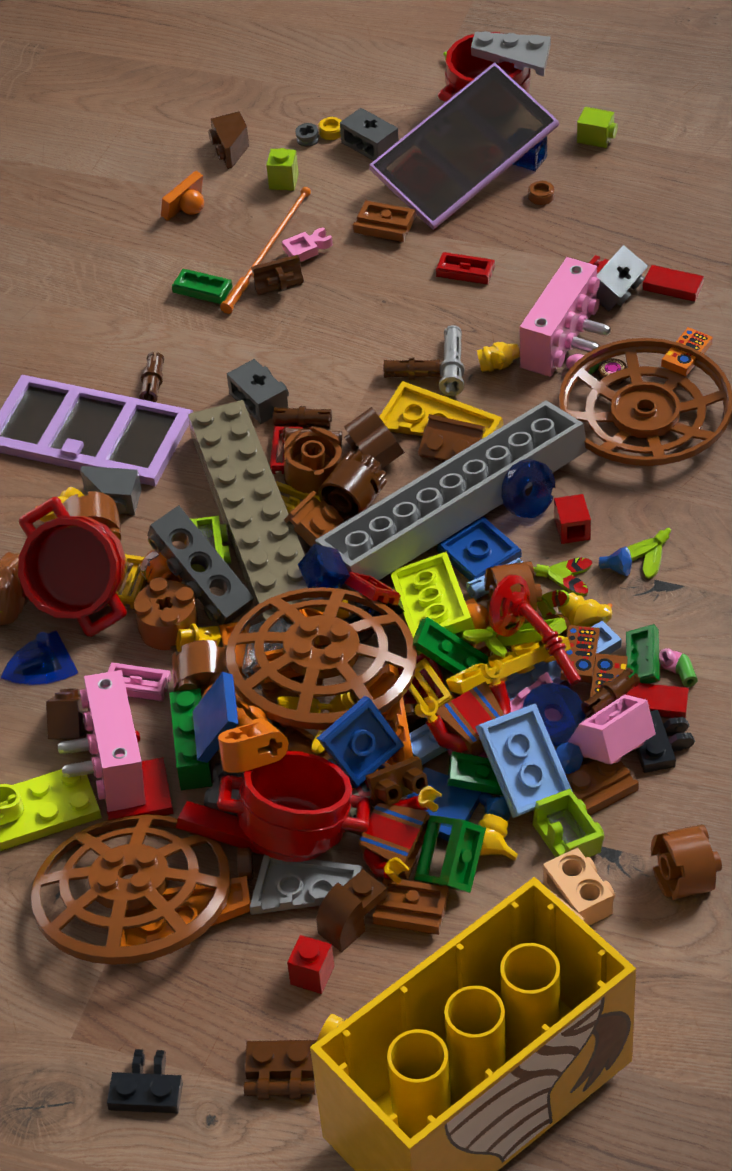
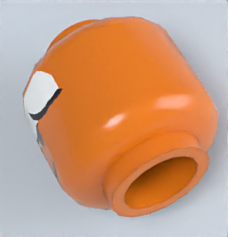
[140,550,183,584]

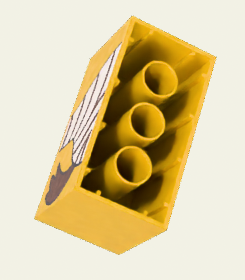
[310,877,636,1171]

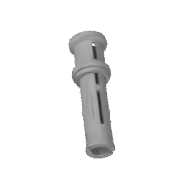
[439,325,465,396]

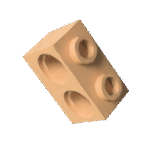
[543,847,615,926]

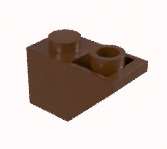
[208,111,249,169]
[46,688,87,739]

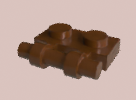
[244,1040,316,1100]

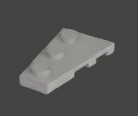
[471,31,551,76]
[250,854,362,915]

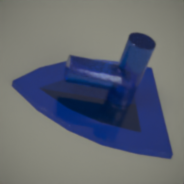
[1,630,79,685]

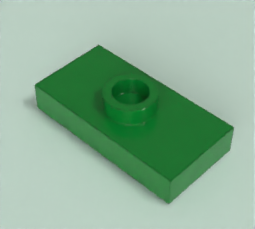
[172,269,233,304]
[626,624,660,684]

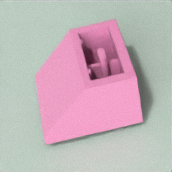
[568,695,656,764]

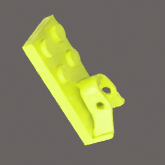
[390,552,480,655]
[0,769,102,851]

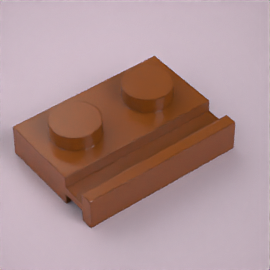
[353,200,416,242]
[418,414,486,462]
[284,490,344,550]
[566,760,639,815]
[373,878,449,935]

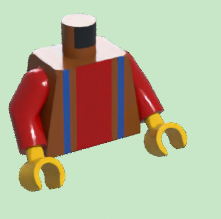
[414,660,511,756]
[349,786,442,884]

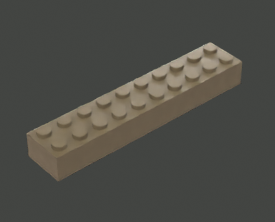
[188,400,325,632]

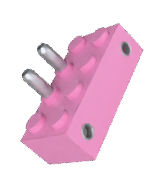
[520,257,611,377]
[58,670,146,812]

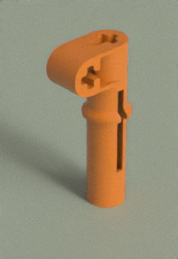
[202,684,289,773]

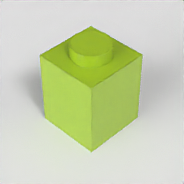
[577,107,618,148]
[266,148,299,191]

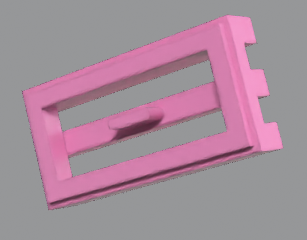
[108,662,172,701]

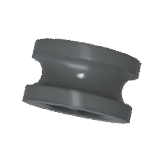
[295,123,319,147]

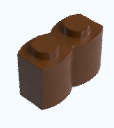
[344,407,405,469]

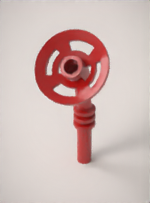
[489,575,582,686]

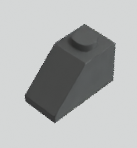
[80,466,142,515]

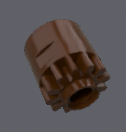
[318,450,387,521]

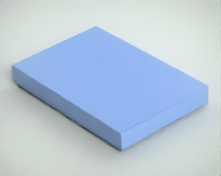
[475,703,573,818]

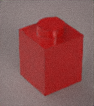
[554,494,591,544]
[287,935,335,994]

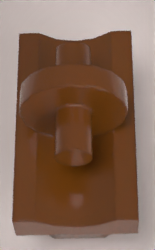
[251,255,304,294]
[365,756,428,808]

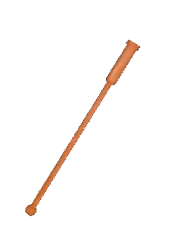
[220,187,311,314]

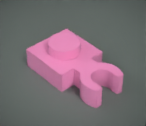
[282,228,333,262]

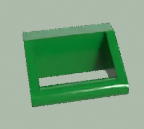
[414,815,486,893]

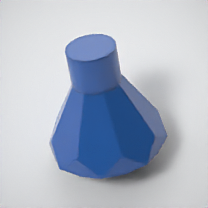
[599,546,632,576]
[555,742,583,774]
[479,792,511,821]

